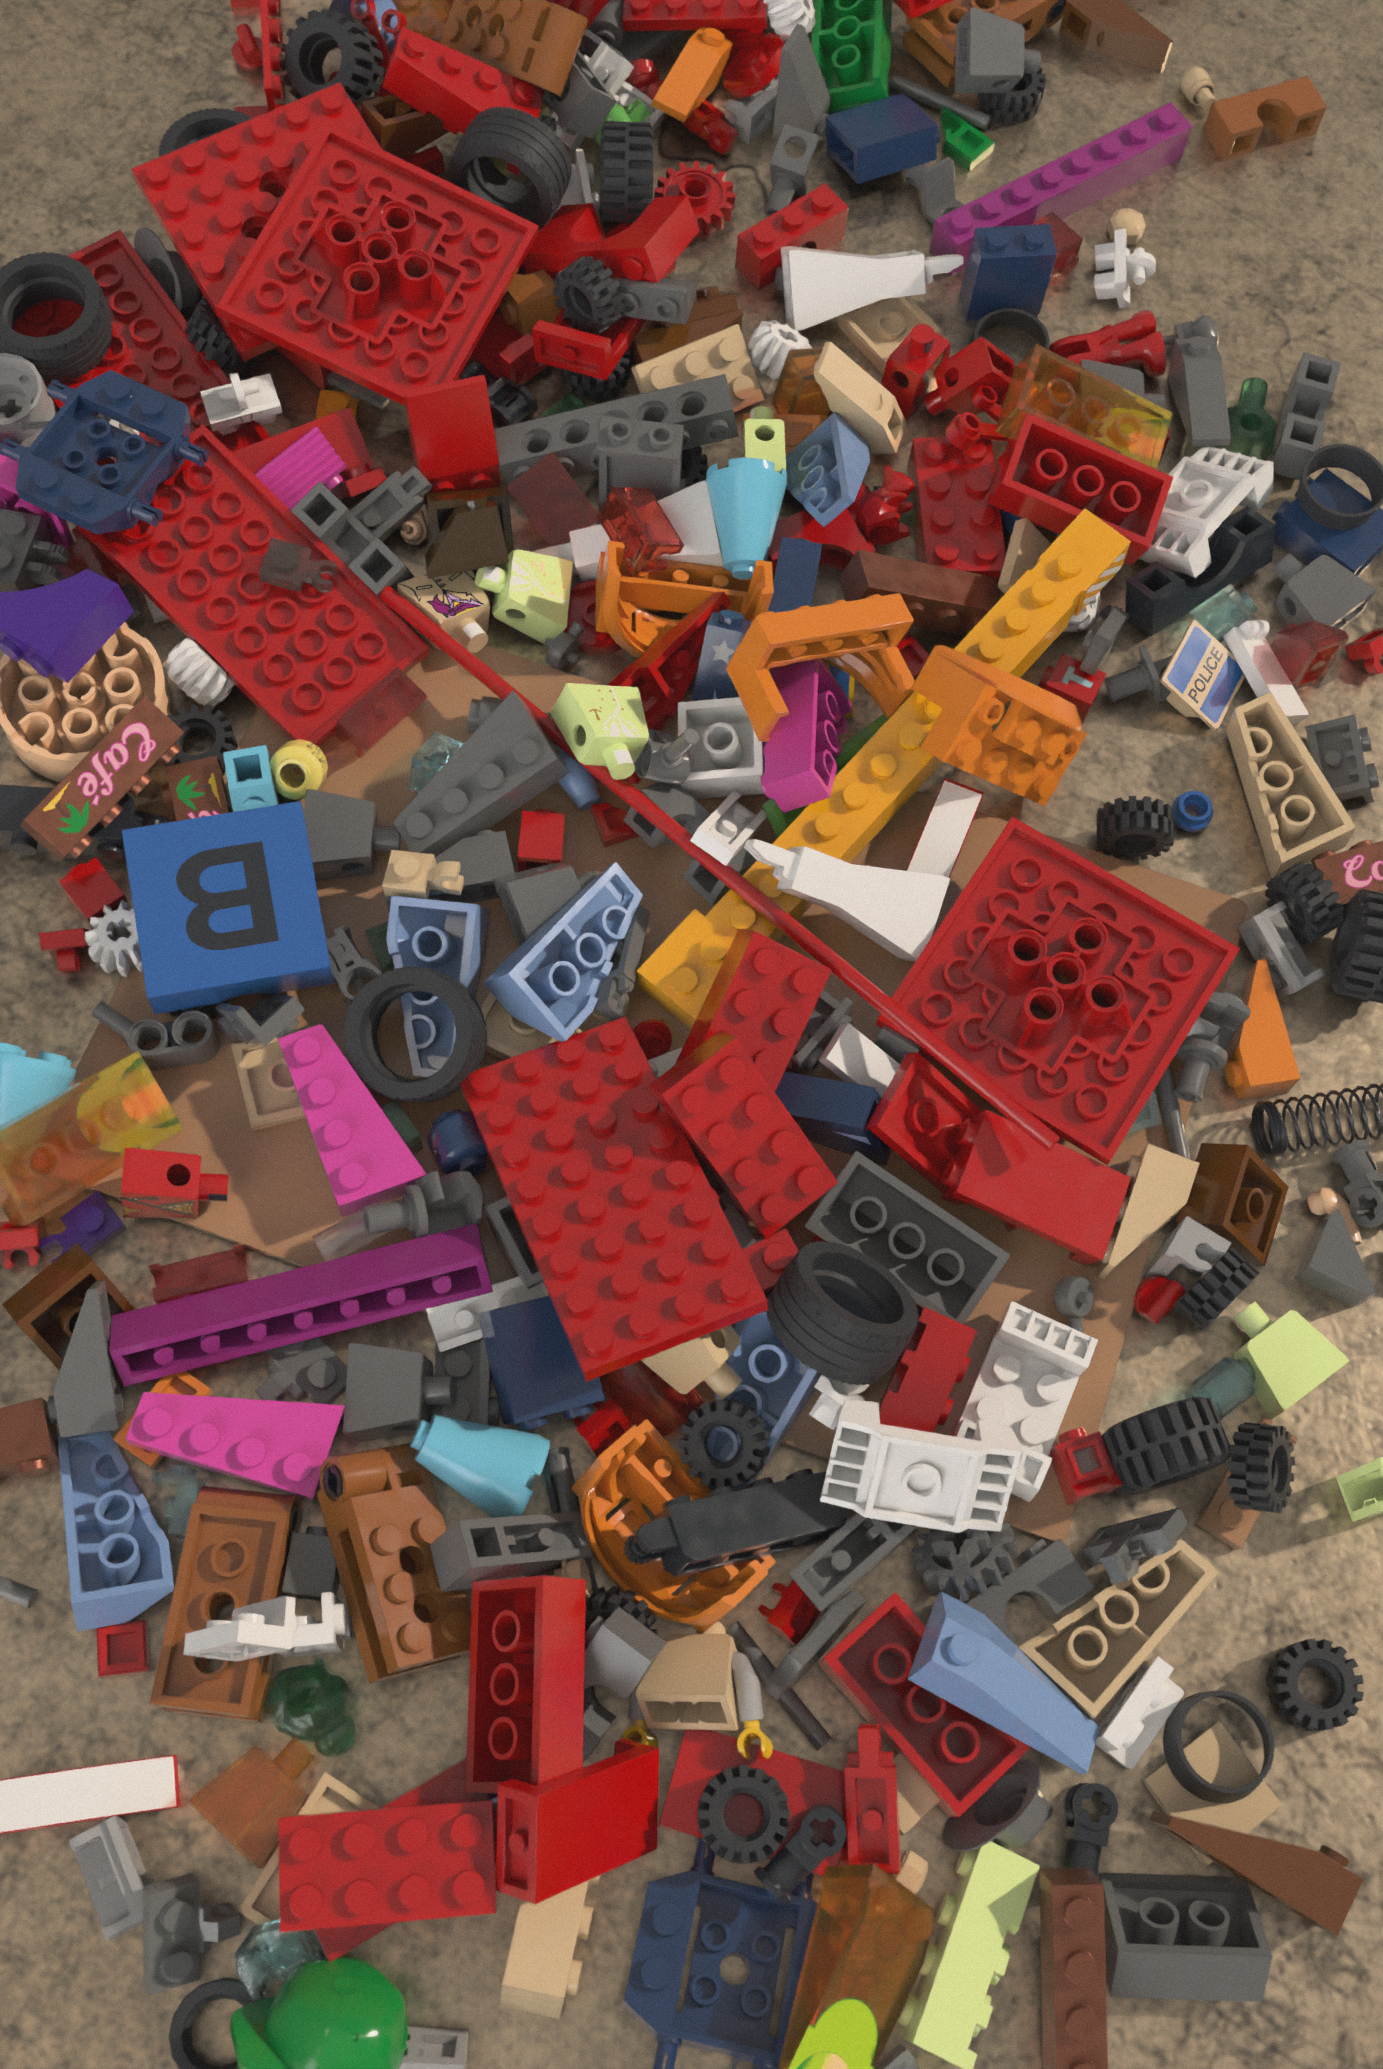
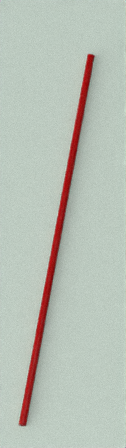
[380,586,1060,1152]

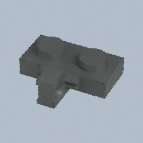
[255,1337,347,1404]
[1082,1508,1188,1584]
[143,1873,240,1995]

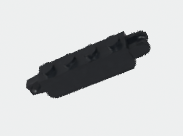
[0,785,169,861]
[623,1468,856,1578]

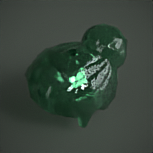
[264,1657,357,1758]

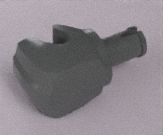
[1174,992,1251,1103]
[363,1171,485,1239]

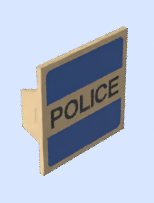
[1160,619,1245,731]

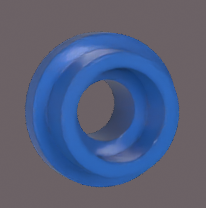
[1171,791,1213,832]

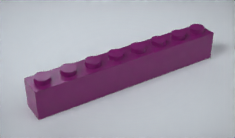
[929,102,1193,276]
[109,1223,493,1387]

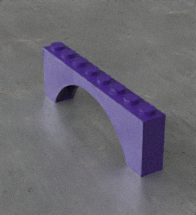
[0,569,134,683]

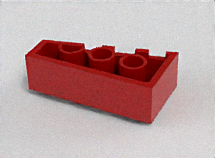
[382,27,545,176]

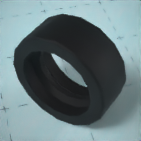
[169,1977,265,2069]

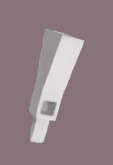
[781,246,963,330]
[533,481,724,583]
[744,839,950,961]

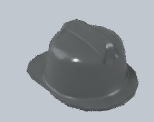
[134,227,203,313]
[943,1759,1053,1852]

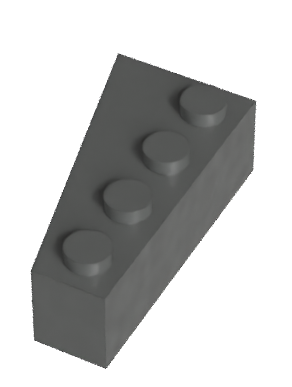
[393,690,571,857]

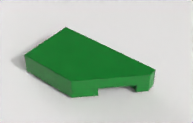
[939,106,995,172]

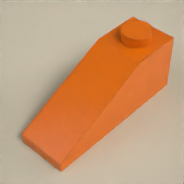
[651,27,734,122]
[1225,959,1301,1101]

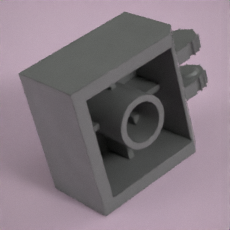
[0,508,71,592]

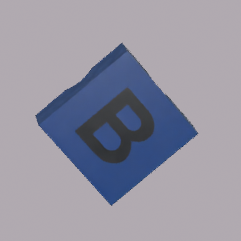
[122,801,334,1014]

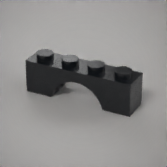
[1125,506,1275,636]

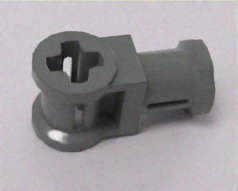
[1332,1139,1383,1228]

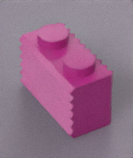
[254,427,347,510]

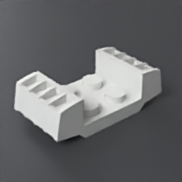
[1139,446,1274,578]
[953,1301,1098,1502]
[820,1400,1023,1533]

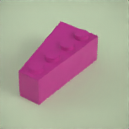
[761,658,852,813]
[278,1024,427,1217]
[126,1392,345,1503]

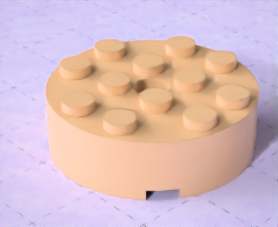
[0,622,173,782]

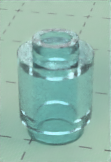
[1185,1357,1256,1420]

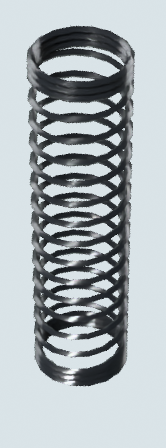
[1252,1083,1383,1158]

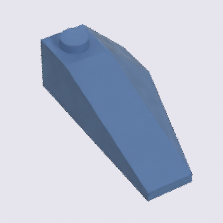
[786,411,870,527]
[484,862,643,1042]
[386,896,489,1077]
[707,1311,822,1491]
[57,1431,174,1632]
[908,1591,1100,1775]

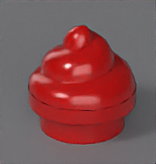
[625,59,660,95]

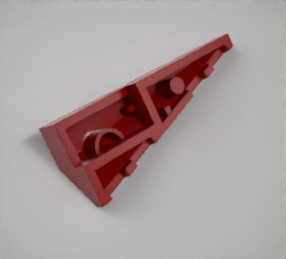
[608,591,731,784]

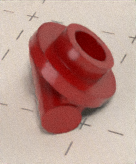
[232,24,263,68]
[633,1019,672,1060]
[1134,1275,1186,1325]

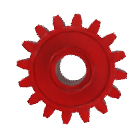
[654,161,735,238]

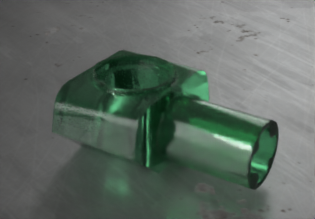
[1215,377,1277,461]

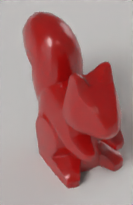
[847,464,915,546]

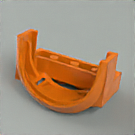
[596,541,774,663]
[726,593,915,742]
[911,645,1088,806]
[571,1419,776,1634]

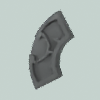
[765,1589,867,1700]

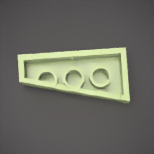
[896,1842,1040,2069]

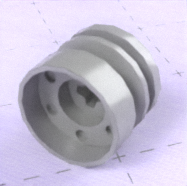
[0,353,58,463]

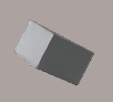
[1295,1210,1376,1307]

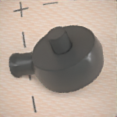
[545,622,585,671]
[1054,1275,1094,1332]

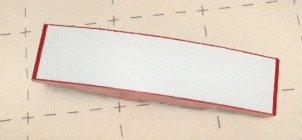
[906,778,984,878]
[0,1755,180,1835]

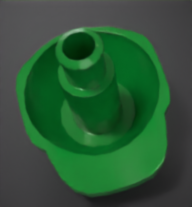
[229,1957,408,2069]

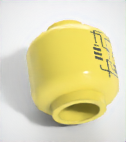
[270,739,328,800]

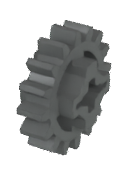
[912,1521,1019,1601]

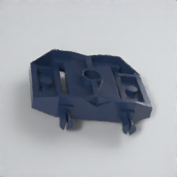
[0,370,209,535]
[623,1838,848,2069]

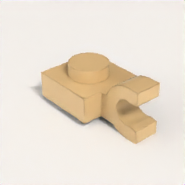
[382,850,464,899]

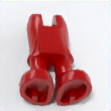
[1049,310,1166,381]

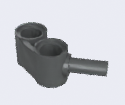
[634,728,700,785]
[92,1002,220,1071]

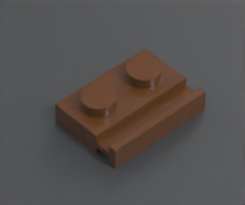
[652,286,738,327]

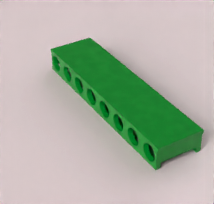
[811,0,892,115]

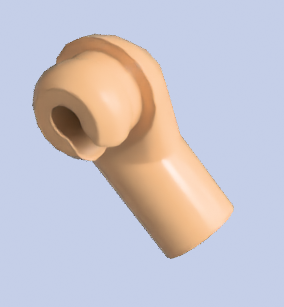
[401,509,428,545]
[1308,1188,1362,1246]

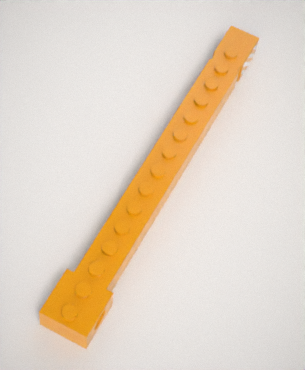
[637,509,1131,1031]

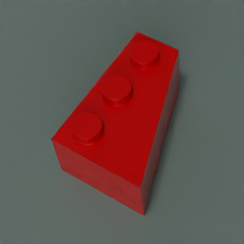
[879,1307,977,1433]

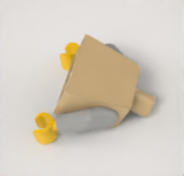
[621,1621,773,1761]

